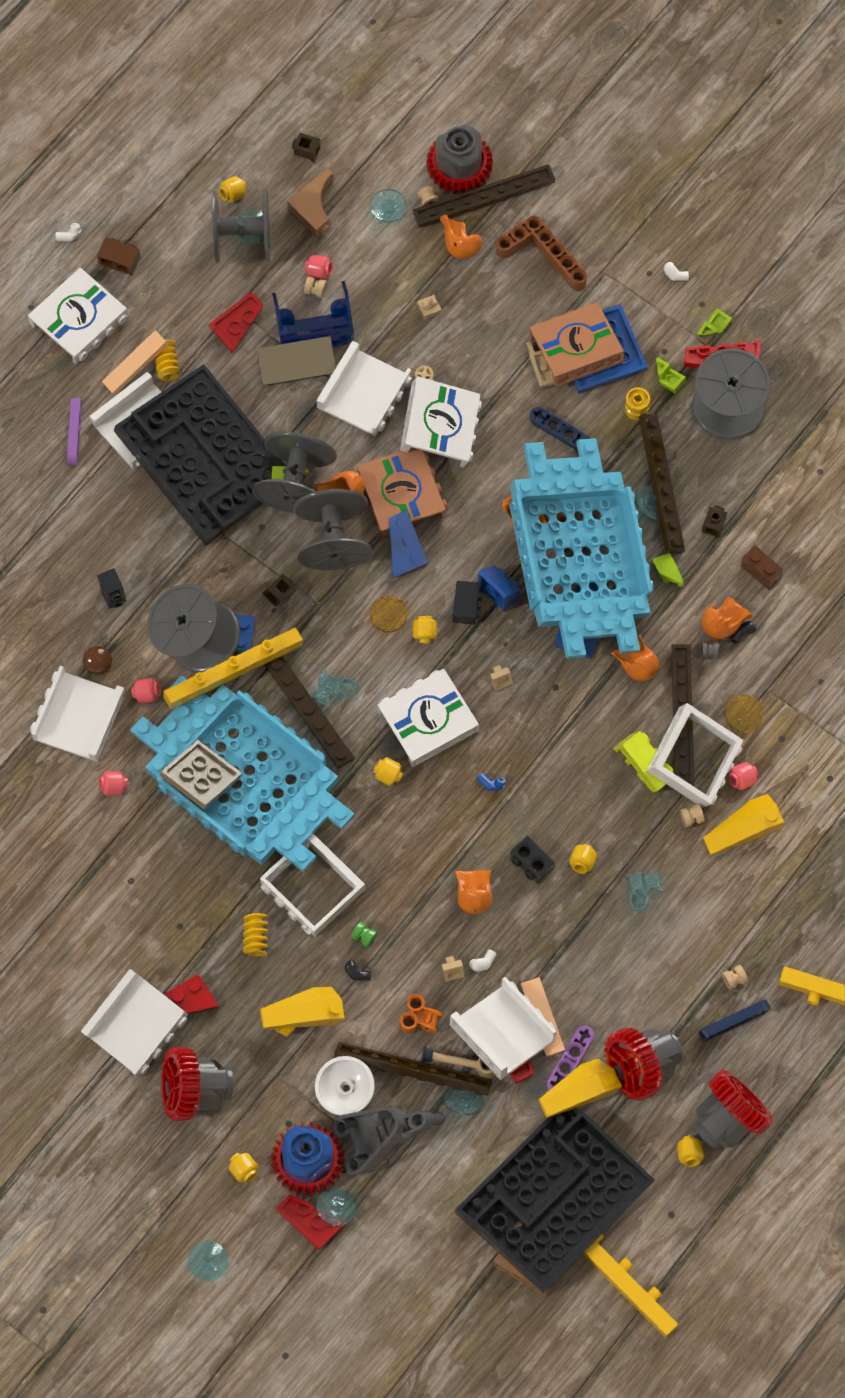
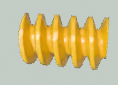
[154,340,180,382]
[243,913,268,957]

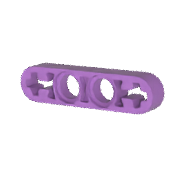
[67,398,82,466]
[547,1026,594,1091]

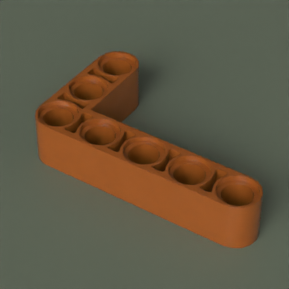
[496,216,587,291]

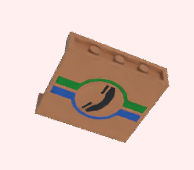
[529,302,624,387]
[357,448,448,538]

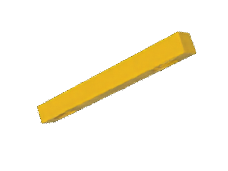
[164,627,303,709]
[779,966,845,1006]
[583,1234,678,1338]

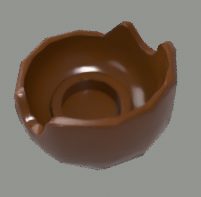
[82,646,112,675]

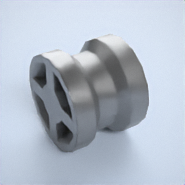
[702,640,719,660]

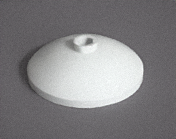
[315,1056,375,1116]

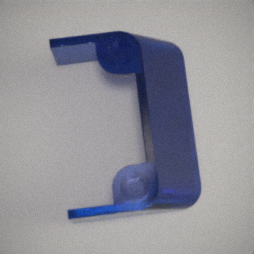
[272,281,354,347]

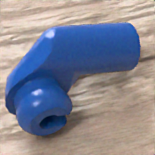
[476,773,506,791]

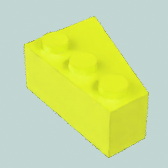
[613,731,674,792]

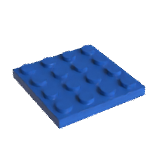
[573,304,648,394]

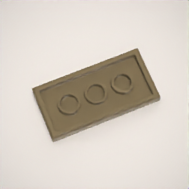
[257,336,336,386]

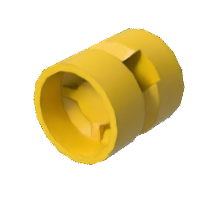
[625,387,650,420]

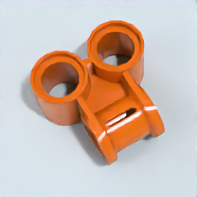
[400,994,443,1034]

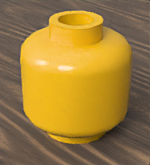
[219,176,247,203]
[413,616,437,644]
[373,757,403,786]
[569,844,597,874]
[677,1136,704,1167]
[229,1153,258,1183]

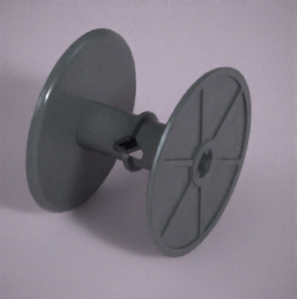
[212,188,270,264]
[692,349,770,439]
[252,432,337,513]
[293,489,373,570]
[147,584,240,673]

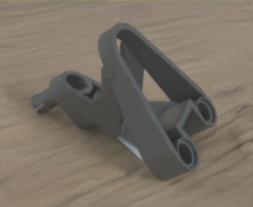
[332,1106,445,1175]

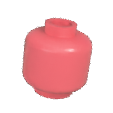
[305,255,333,280]
[132,678,161,704]
[728,762,758,790]
[99,771,128,796]

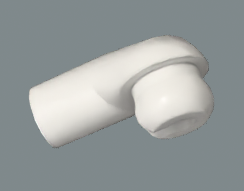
[56,223,81,242]
[664,262,689,281]
[469,950,497,972]

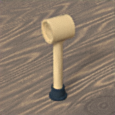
[421,1047,495,1079]

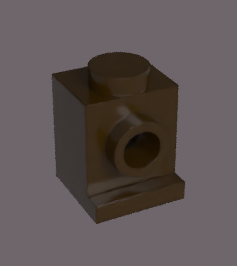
[292,133,321,163]
[702,506,727,538]
[262,574,295,607]

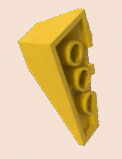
[703,794,784,856]
[260,987,345,1029]
[539,1059,622,1118]

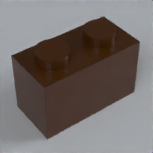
[97,237,141,276]
[741,545,783,590]

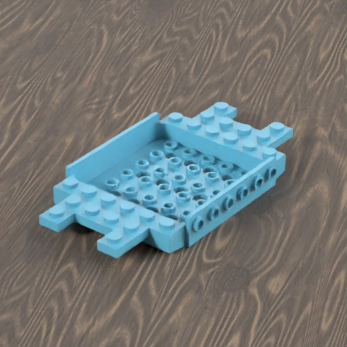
[509,438,654,659]
[130,675,355,872]

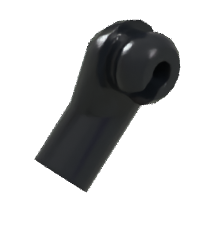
[730,621,756,644]
[344,960,371,981]

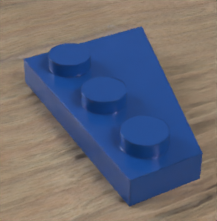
[388,510,428,577]

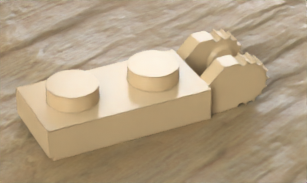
[526,341,554,389]

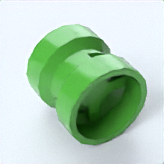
[351,922,378,948]

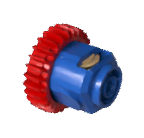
[271,1122,345,1197]

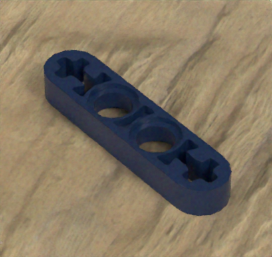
[530,407,592,452]
[698,999,771,1042]

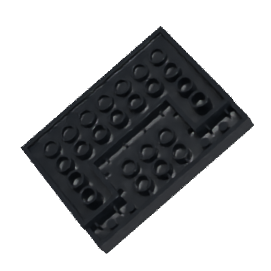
[114,364,286,546]
[455,1108,655,1293]

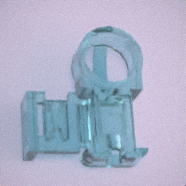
[313,669,357,706]
[626,872,663,913]

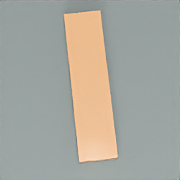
[102,330,168,395]
[521,977,565,1058]

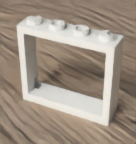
[646,703,743,808]
[260,834,365,937]

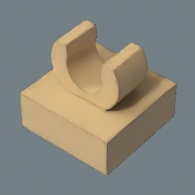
[417,295,442,319]
[490,665,513,691]
[442,956,464,982]

